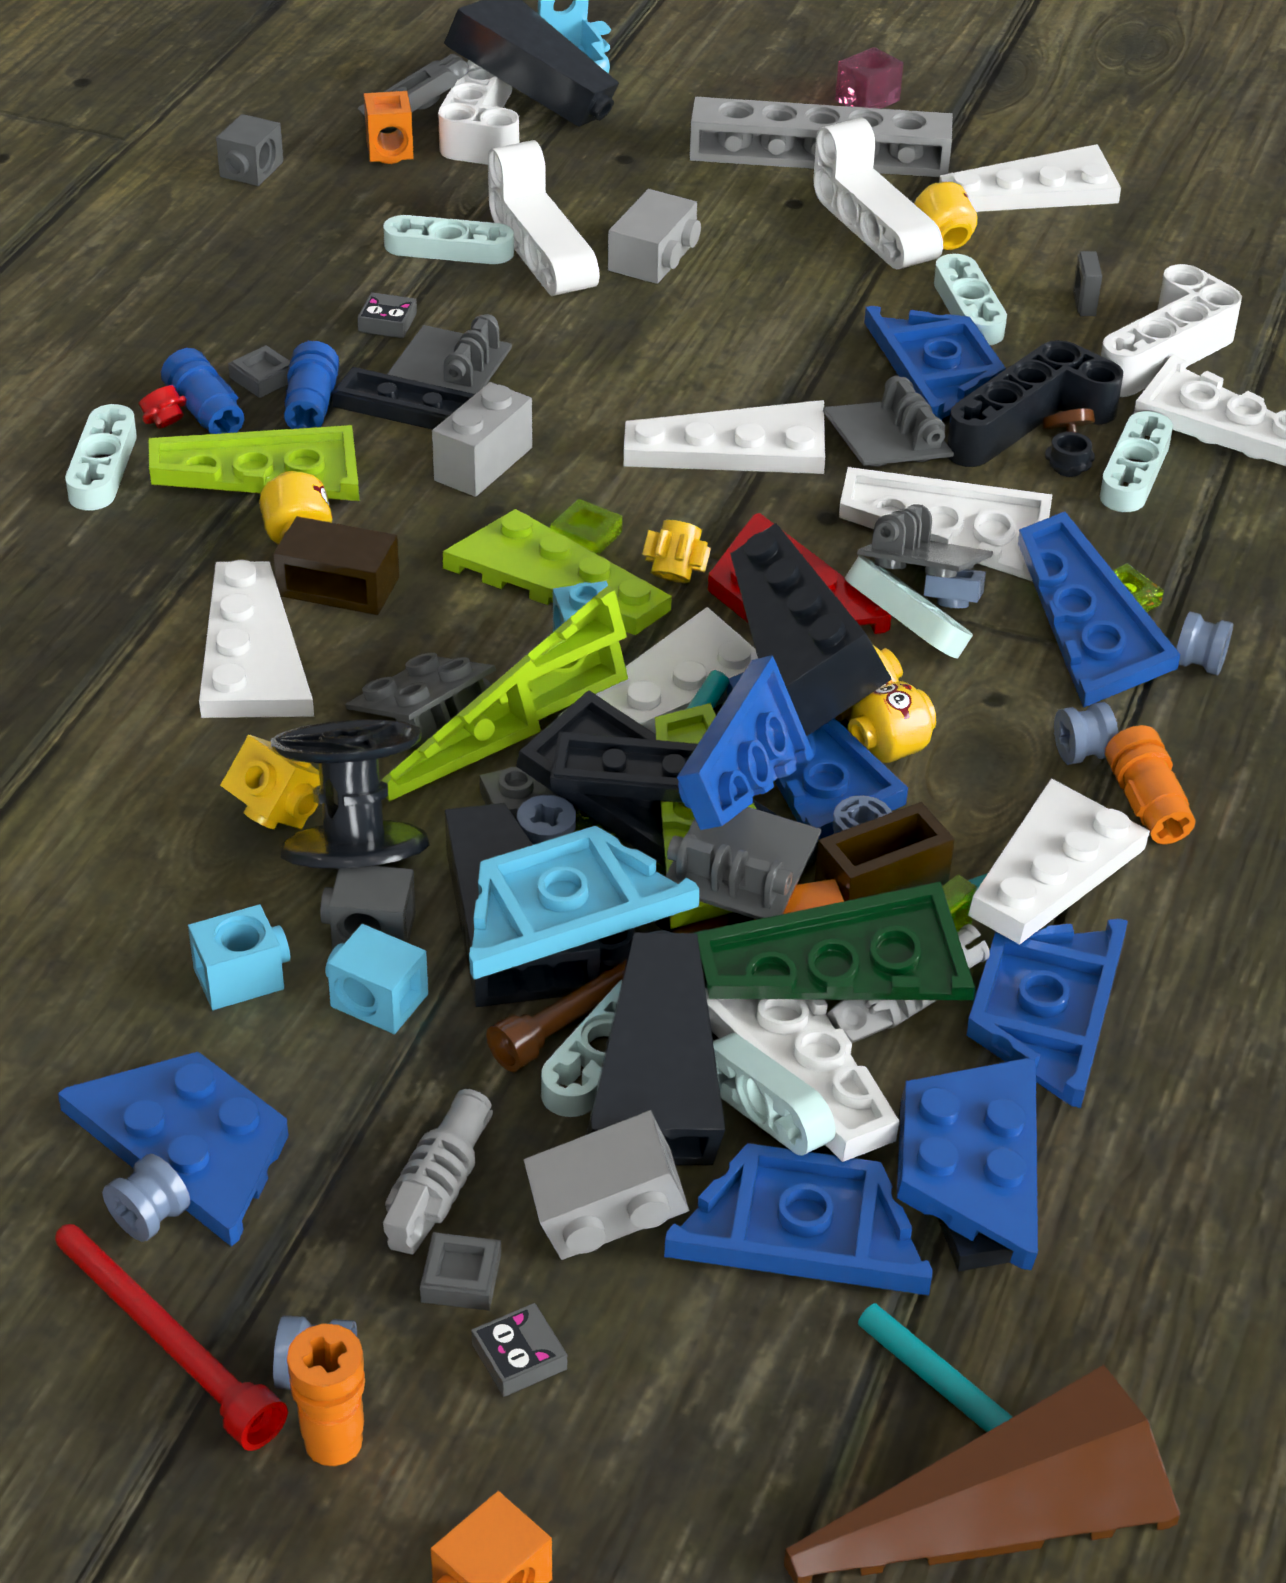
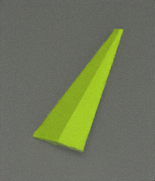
[380,586,628,802]

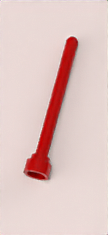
[55,1224,288,1451]

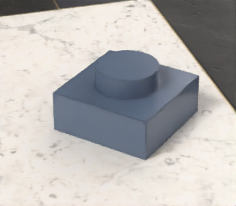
[924,569,986,608]

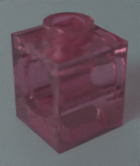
[835,47,903,109]

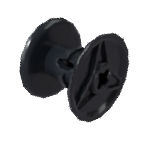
[271,720,430,868]

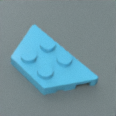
[469,826,699,980]

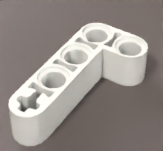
[438,60,519,165]
[813,117,943,270]
[488,140,599,296]
[1101,264,1242,397]

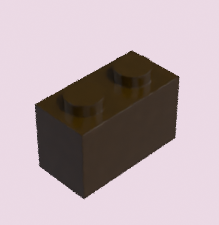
[273,516,399,615]
[815,802,955,901]

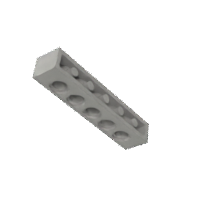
[690,97,953,177]

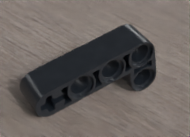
[947,340,1123,467]

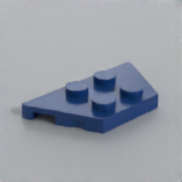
[864,306,1006,420]
[966,919,1128,1108]
[58,1052,289,1246]
[897,1058,1038,1270]
[664,1143,933,1295]

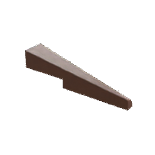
[784,1365,1180,1583]

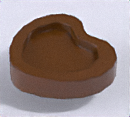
[1042,409,1095,433]

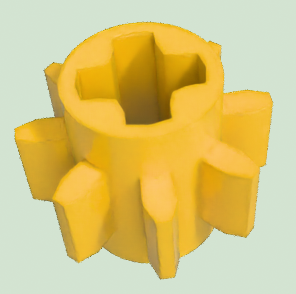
[642,520,711,583]

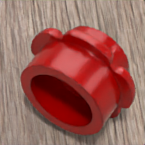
[139,385,187,429]

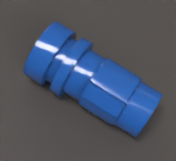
[284,341,339,429]
[161,348,244,434]

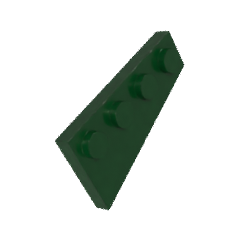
[694,881,975,1001]

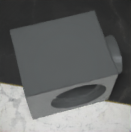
[216,114,283,186]
[321,866,416,950]

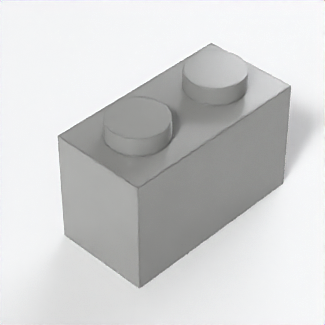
[608,189,701,284]
[432,382,532,497]
[524,1110,689,1260]

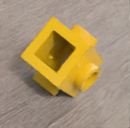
[220,735,320,829]

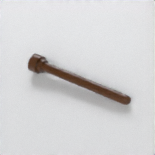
[486,914,730,1072]

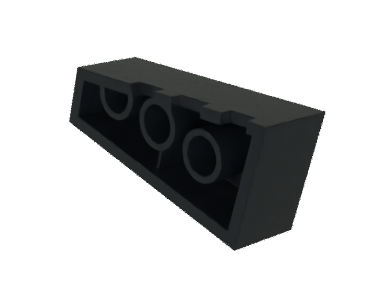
[730,523,892,736]

